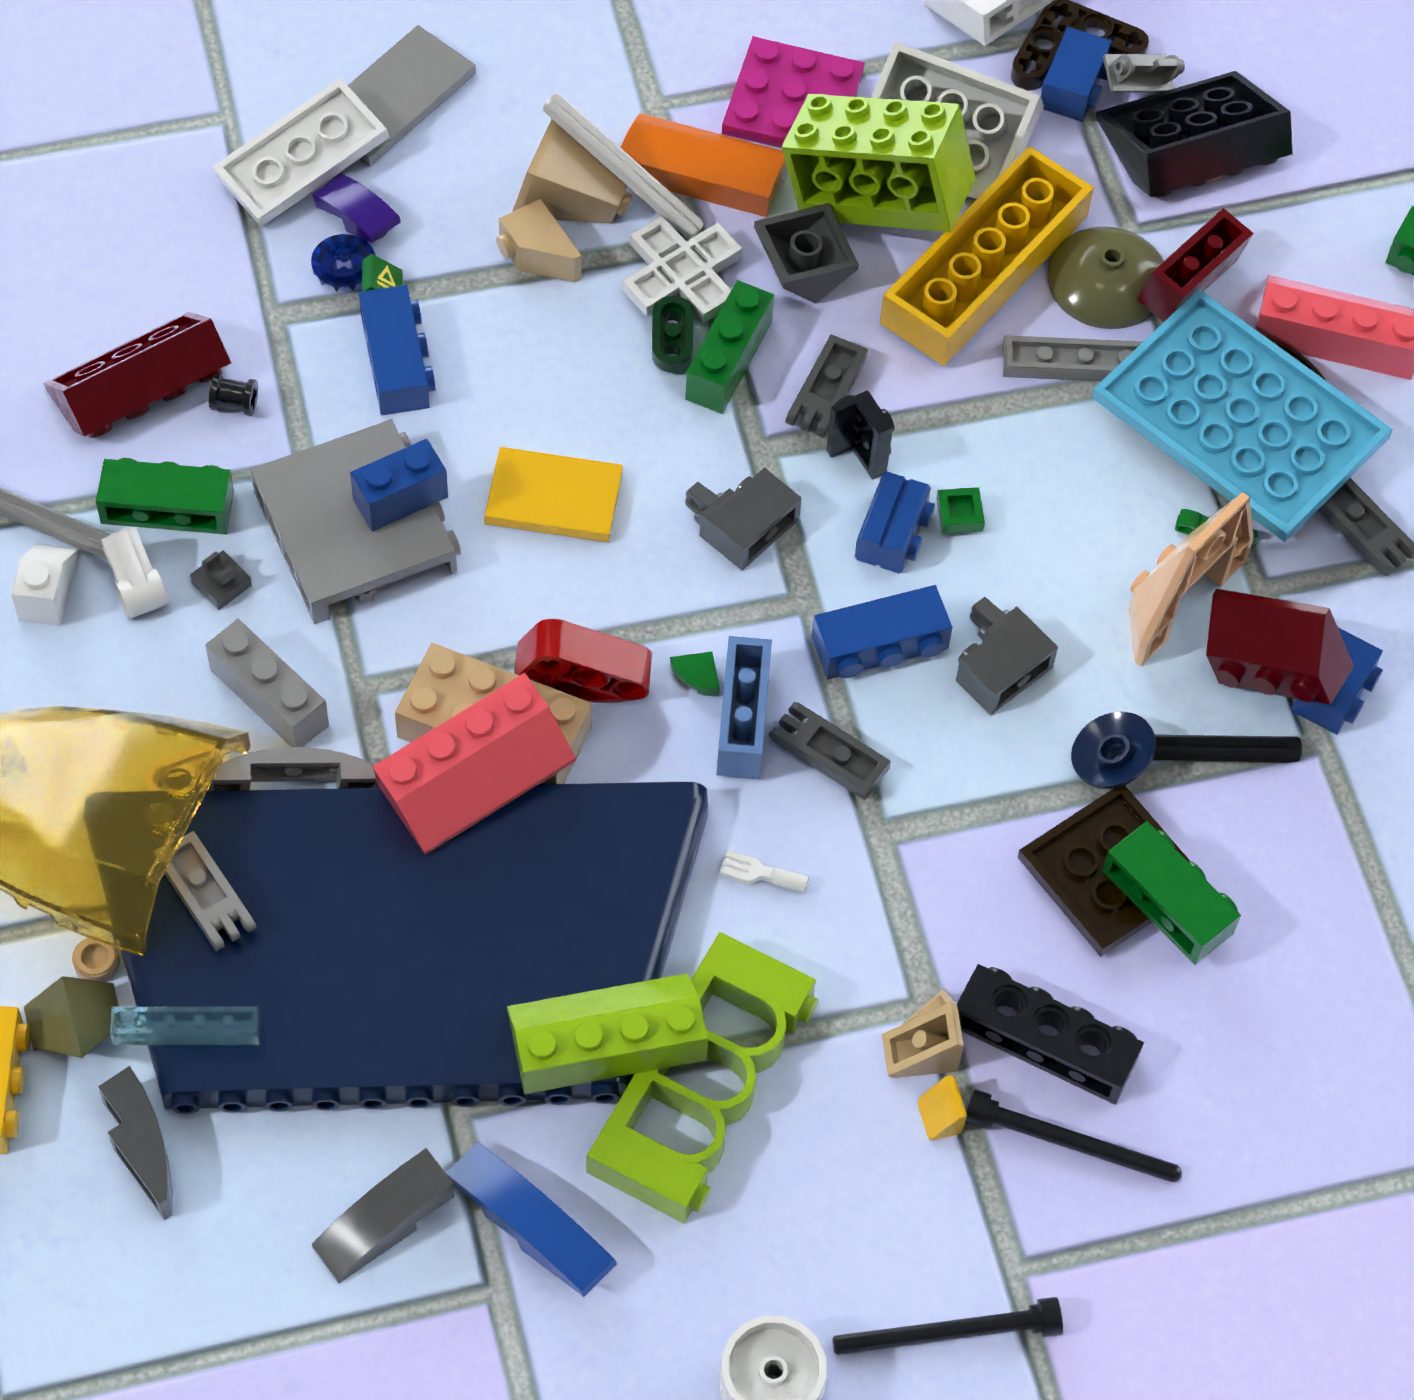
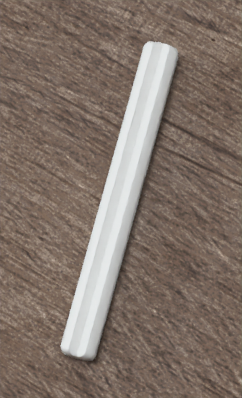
[542,92,704,239]

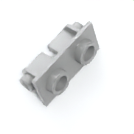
[1103,54,1185,92]

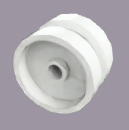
[719,1315,827,1400]

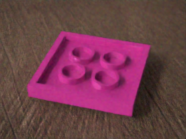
[721,36,865,148]

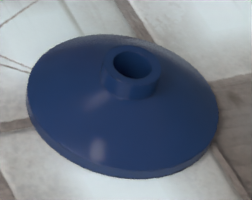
[1071,711,1156,789]

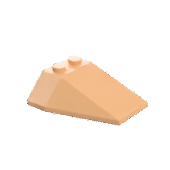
[1128,492,1254,667]

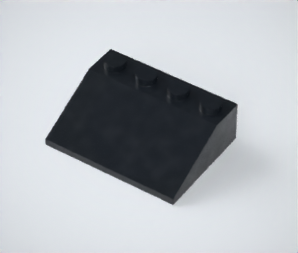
[1096,71,1293,197]

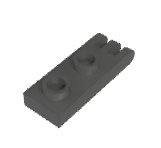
[785,334,868,438]
[1318,478,1414,576]
[768,702,891,800]

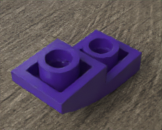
[312,173,401,243]

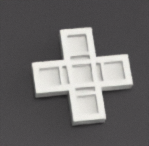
[622,216,743,324]

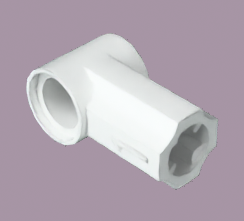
[101,527,170,619]

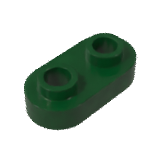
[652,296,693,373]

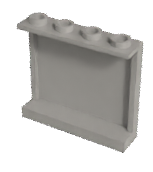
[250,419,461,625]

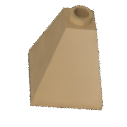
[512,119,633,223]

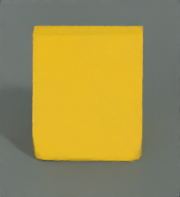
[917,1075,967,1141]

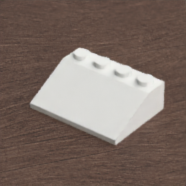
[871,41,1044,200]

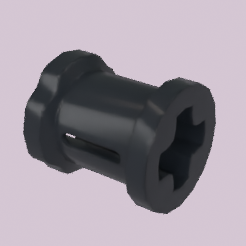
[208,373,258,416]

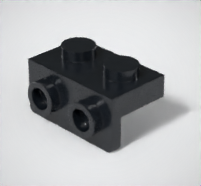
[826,390,895,480]

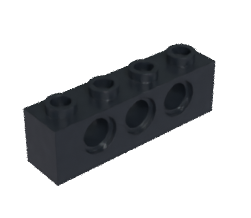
[957,964,1144,1105]

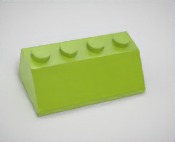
[507,973,709,1094]

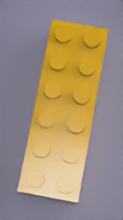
[880,146,1094,367]

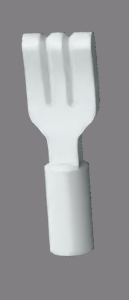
[719,850,809,893]

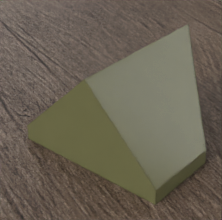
[24,976,124,1058]

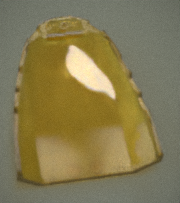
[0,706,251,956]

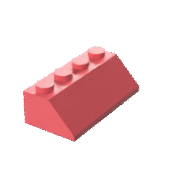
[1255,275,1414,380]
[372,673,576,855]

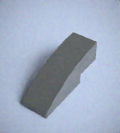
[98,1066,173,1220]
[311,1148,455,1284]

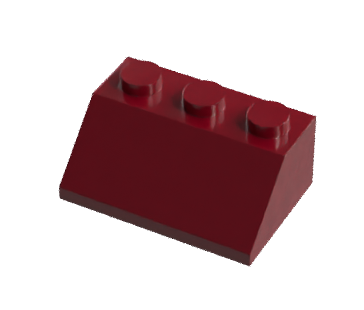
[1206,589,1354,705]

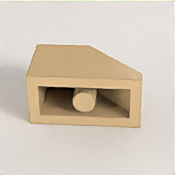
[496,199,582,283]

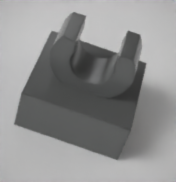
[190,550,252,610]

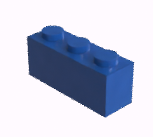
[359,285,436,416]
[811,585,953,680]

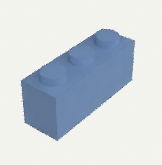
[716,636,772,779]

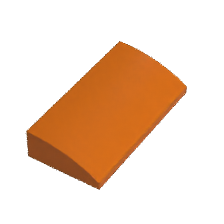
[620,113,786,217]

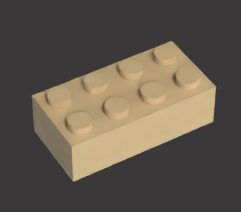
[395,642,592,785]

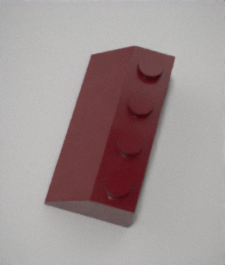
[43,312,232,438]

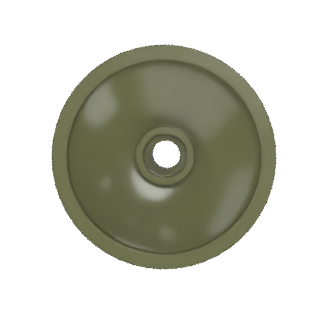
[1047,226,1164,329]

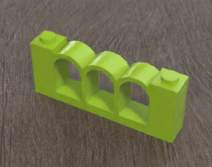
[586,931,819,1224]

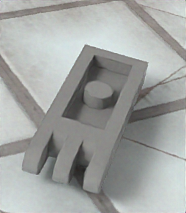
[154,831,257,951]

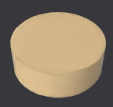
[72,936,120,982]

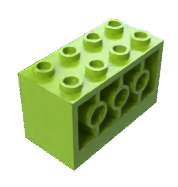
[781,94,976,232]

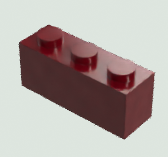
[1137,208,1254,322]

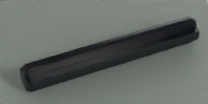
[1153,734,1302,762]

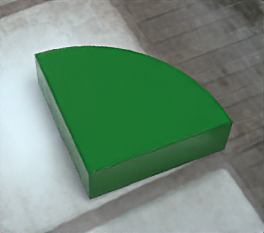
[670,651,720,696]

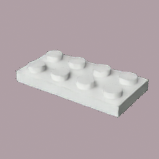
[212,78,389,227]

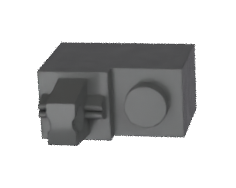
[685,467,802,571]
[956,597,1058,716]

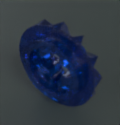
[311,234,375,292]

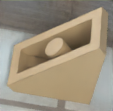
[881,989,964,1078]

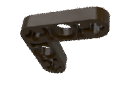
[1011,0,1149,91]

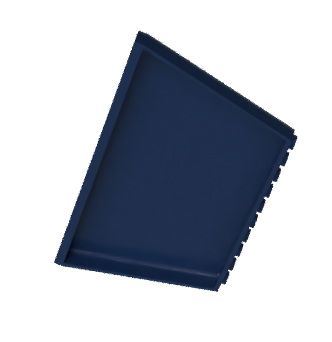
[84,782,708,1114]

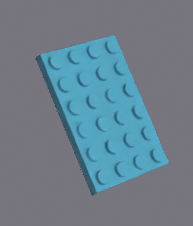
[1092,289,1393,542]

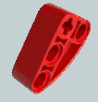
[514,619,652,703]

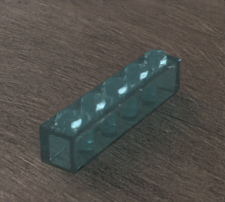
[110,1007,261,1045]

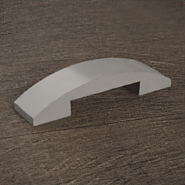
[203,747,379,791]

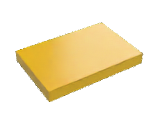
[484,447,623,542]

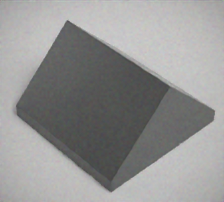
[753,203,859,304]

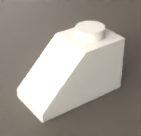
[11,544,79,626]

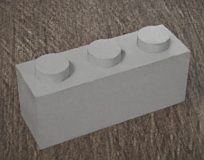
[205,618,329,747]

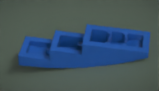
[445,1142,617,1297]

